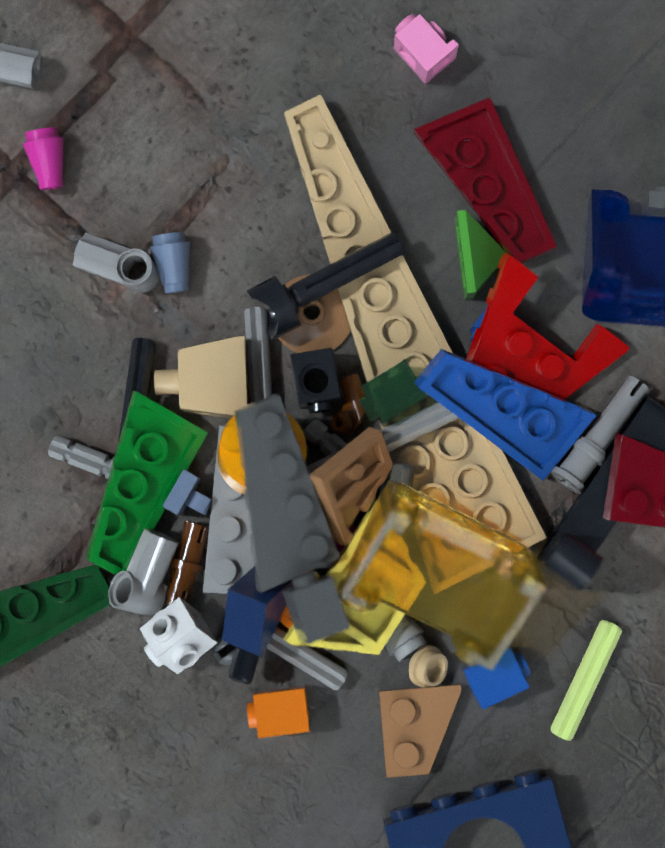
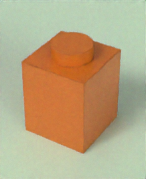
[247,685,311,738]

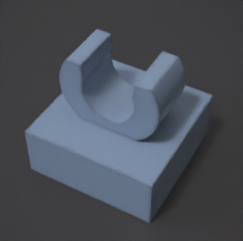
[163,469,212,516]

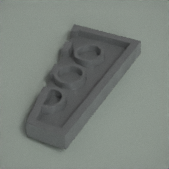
[235,394,340,593]

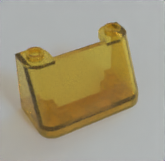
[338,480,547,671]

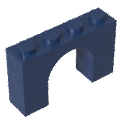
[383,770,571,848]

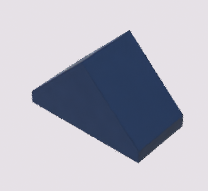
[222,566,293,658]

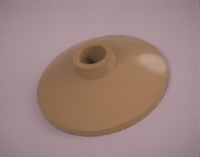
[278,274,351,353]

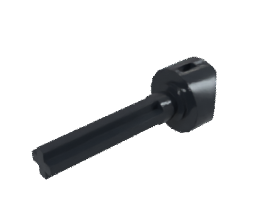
[246,231,405,340]

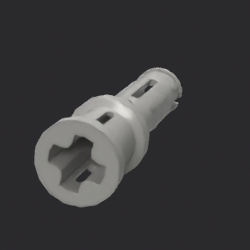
[551,376,650,494]

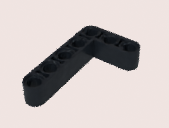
[533,396,665,591]

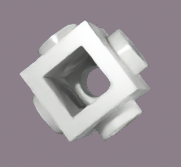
[140,597,217,674]

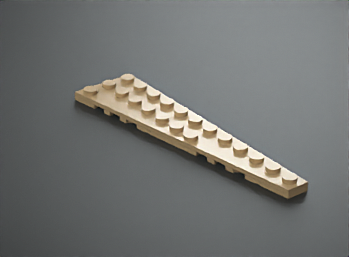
[284,94,547,595]

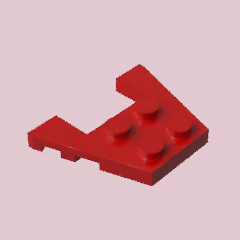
[466,252,630,399]

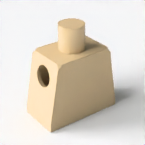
[154,336,250,419]

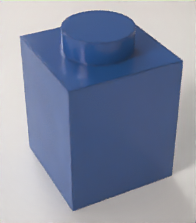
[461,646,531,710]

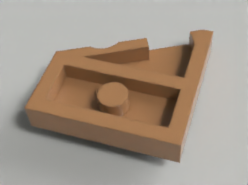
[310,427,393,546]
[379,684,461,778]

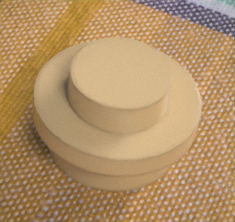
[409,645,448,688]

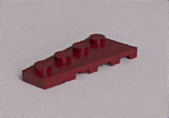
[413,97,557,263]
[603,434,665,528]

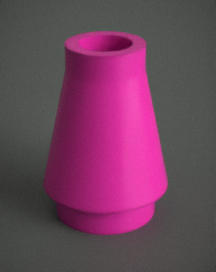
[22,127,64,190]

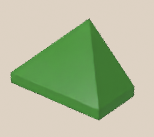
[454,210,506,300]

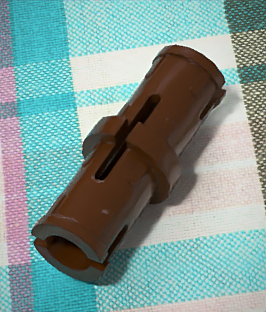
[164,520,209,605]

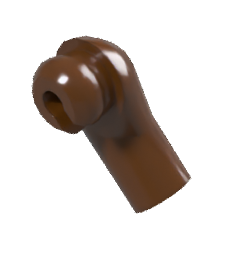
[331,373,369,435]

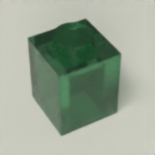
[358,360,427,427]

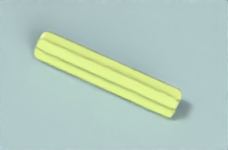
[551,620,622,741]

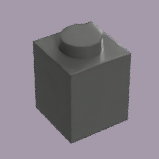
[282,571,350,644]

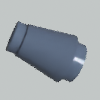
[149,232,190,294]

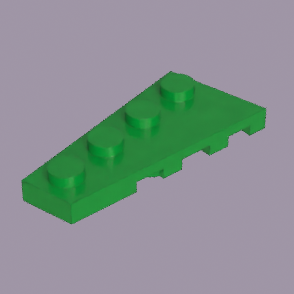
[86,390,208,575]

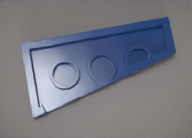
[414,349,596,481]

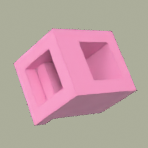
[394,14,459,84]

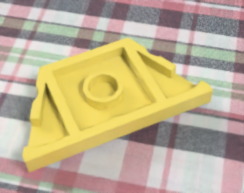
[283,501,425,655]

